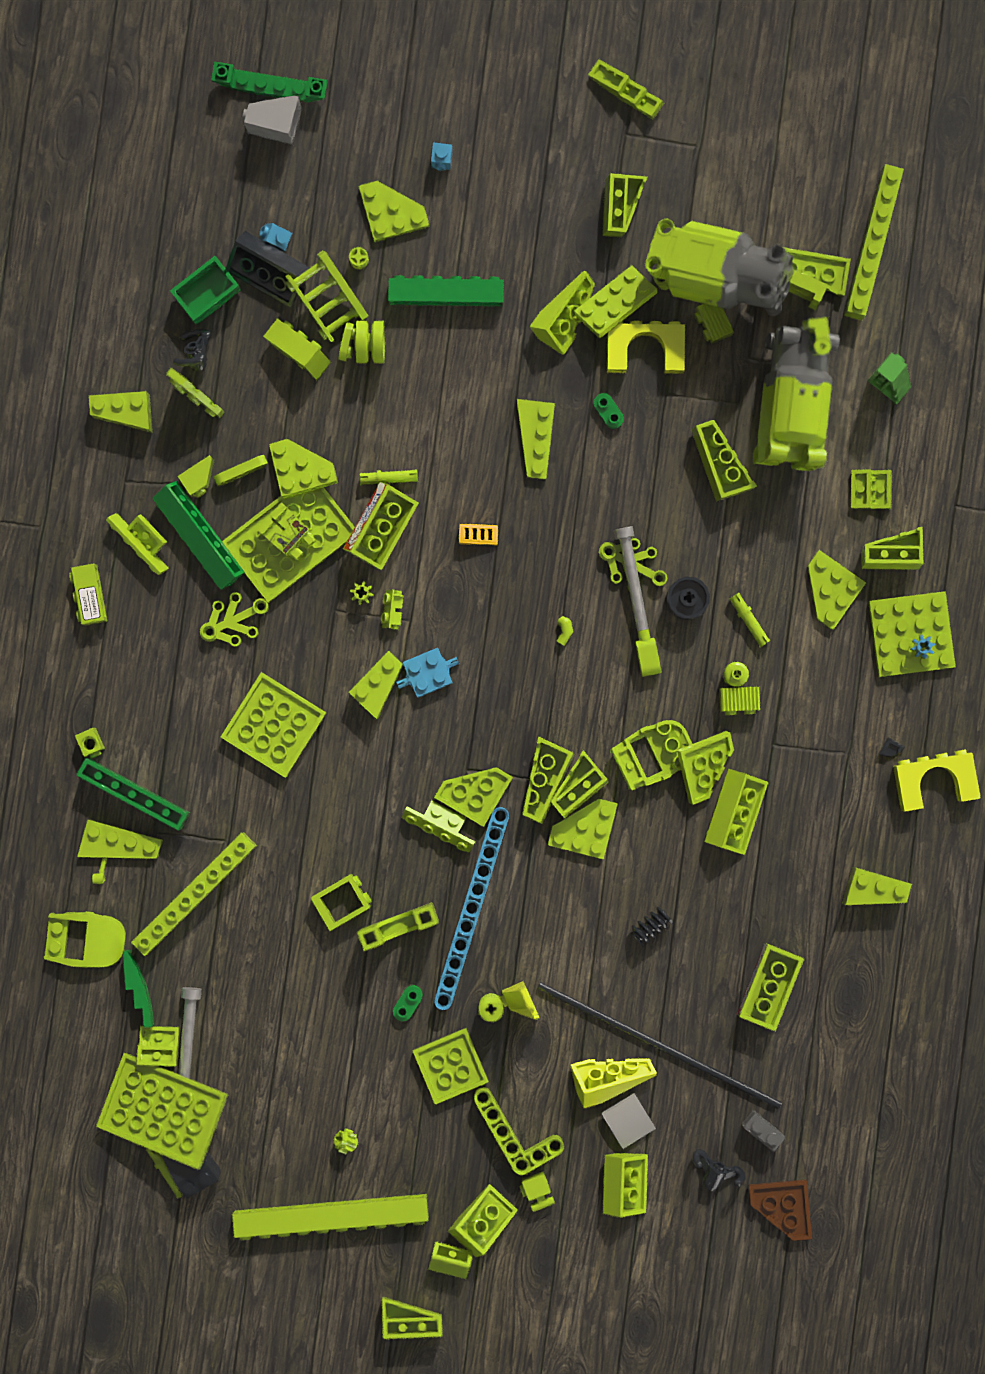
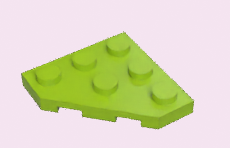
[359,181,429,242]
[167,368,224,418]
[269,439,338,499]
[807,550,866,630]
[677,731,734,805]
[434,767,513,827]
[548,799,618,859]

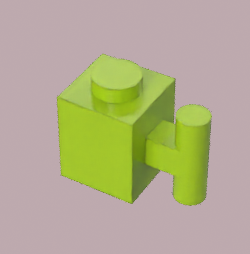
[520,1171,555,1212]

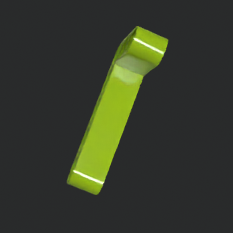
[474,1087,564,1175]

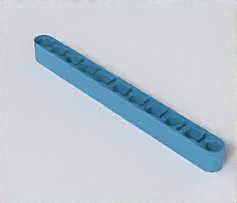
[435,807,509,1010]

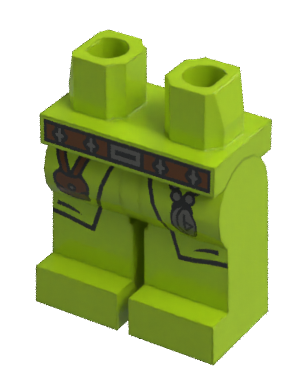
[256,502,316,561]

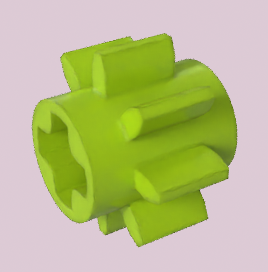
[350,581,374,605]
[334,1128,358,1154]

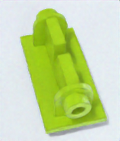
[381,589,404,629]

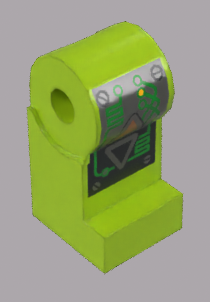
[802,317,831,356]

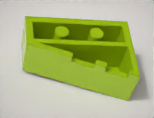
[603,173,648,237]
[263,318,331,380]
[349,651,403,719]
[842,867,912,905]
[382,1297,443,1339]

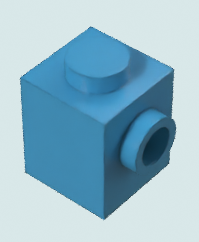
[431,143,453,170]

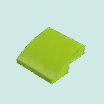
[851,469,892,509]
[137,1026,180,1066]

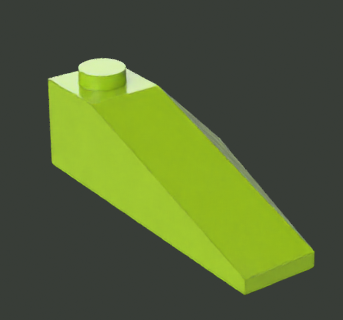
[530,271,595,354]

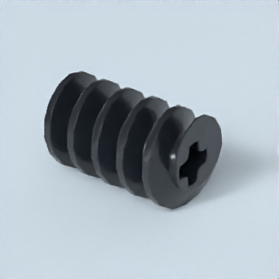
[631,907,674,947]

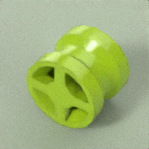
[349,247,369,269]

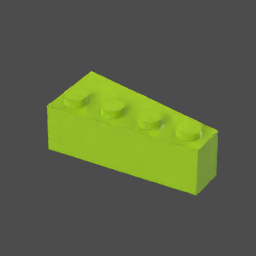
[691,420,757,502]
[523,736,575,823]

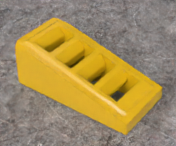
[459,524,498,545]

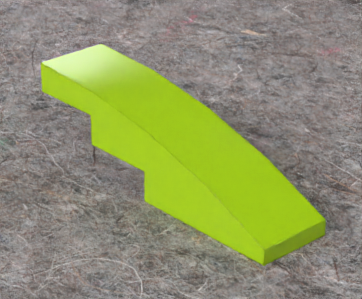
[588,60,664,119]

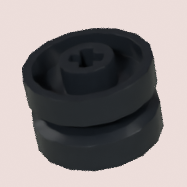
[666,577,710,620]

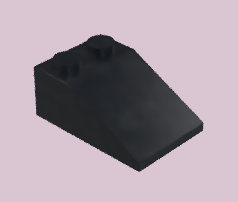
[161,1151,221,1199]

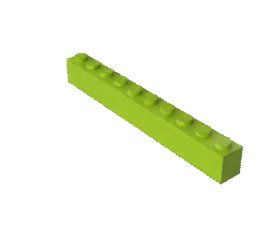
[233,1194,429,1240]

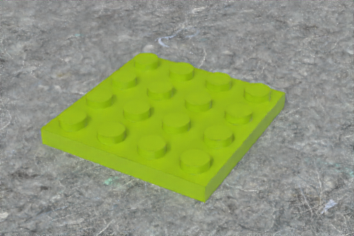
[868,592,956,677]
[221,672,326,778]

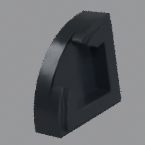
[878,737,905,757]

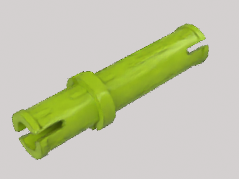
[360,470,418,485]
[729,593,770,647]
[146,1148,183,1199]

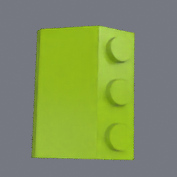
[603,1153,648,1217]

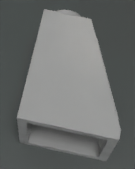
[242,96,302,144]

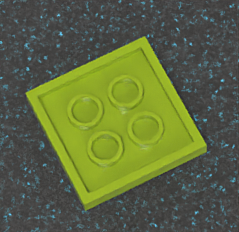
[413,1028,489,1105]

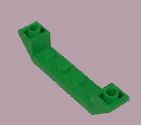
[211,61,328,102]

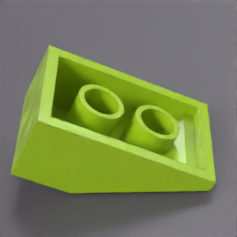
[448,1184,518,1257]

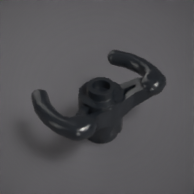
[173,329,211,371]
[692,1149,746,1191]

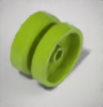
[355,321,385,364]

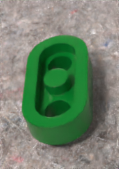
[594,393,624,429]
[393,985,423,1021]

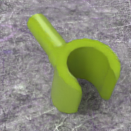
[92,858,107,884]

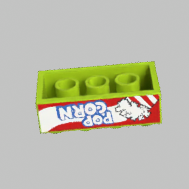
[343,482,419,570]
[737,943,804,1031]

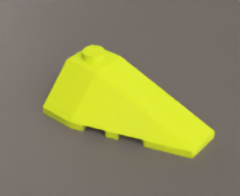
[500,981,539,1020]
[571,1059,657,1108]

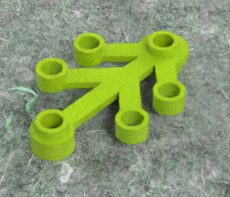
[599,538,667,590]
[200,592,269,647]

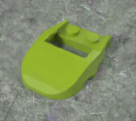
[610,720,692,790]
[44,911,126,968]

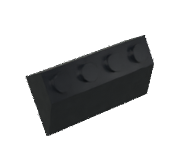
[226,231,310,308]

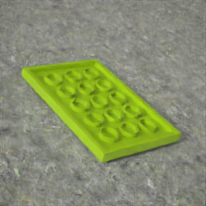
[222,487,355,603]
[96,1053,228,1169]

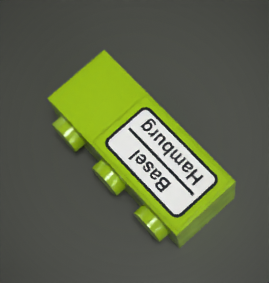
[69,564,107,625]

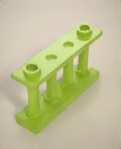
[285,250,368,342]

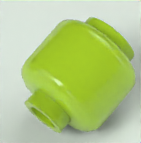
[723,662,749,687]

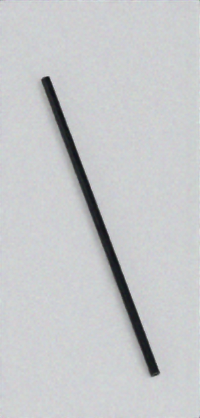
[537,982,782,1109]

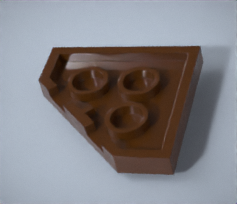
[748,1179,812,1241]

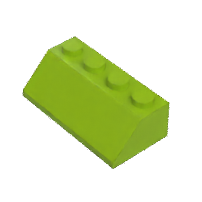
[705,769,768,855]

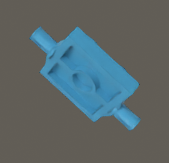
[397,648,459,698]

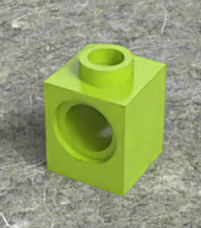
[75,728,105,759]

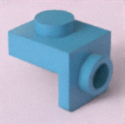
[259,223,292,251]

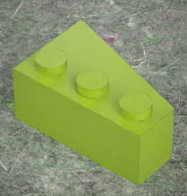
[89,391,152,433]
[861,527,923,569]
[551,750,609,819]

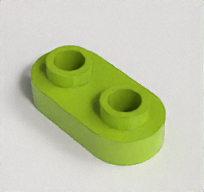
[339,323,356,361]

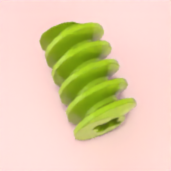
[479,993,503,1022]

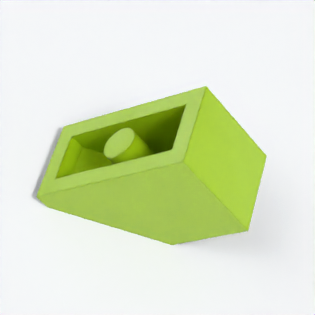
[178,455,214,498]

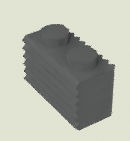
[742,1110,785,1152]

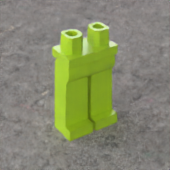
[789,270,828,310]

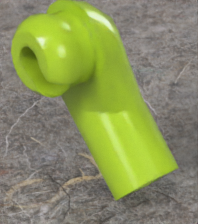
[557,616,573,646]

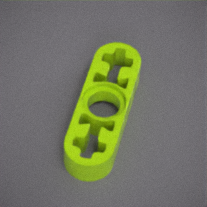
[214,455,268,486]

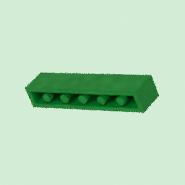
[388,275,504,306]
[152,481,245,590]
[77,758,190,830]

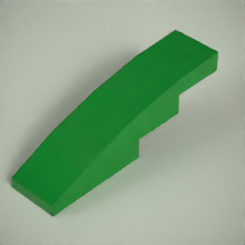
[123,949,154,1028]

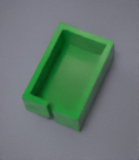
[170,256,241,325]

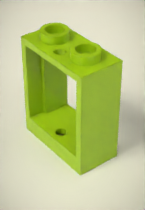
[311,874,372,931]

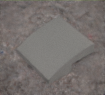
[601,1093,656,1149]

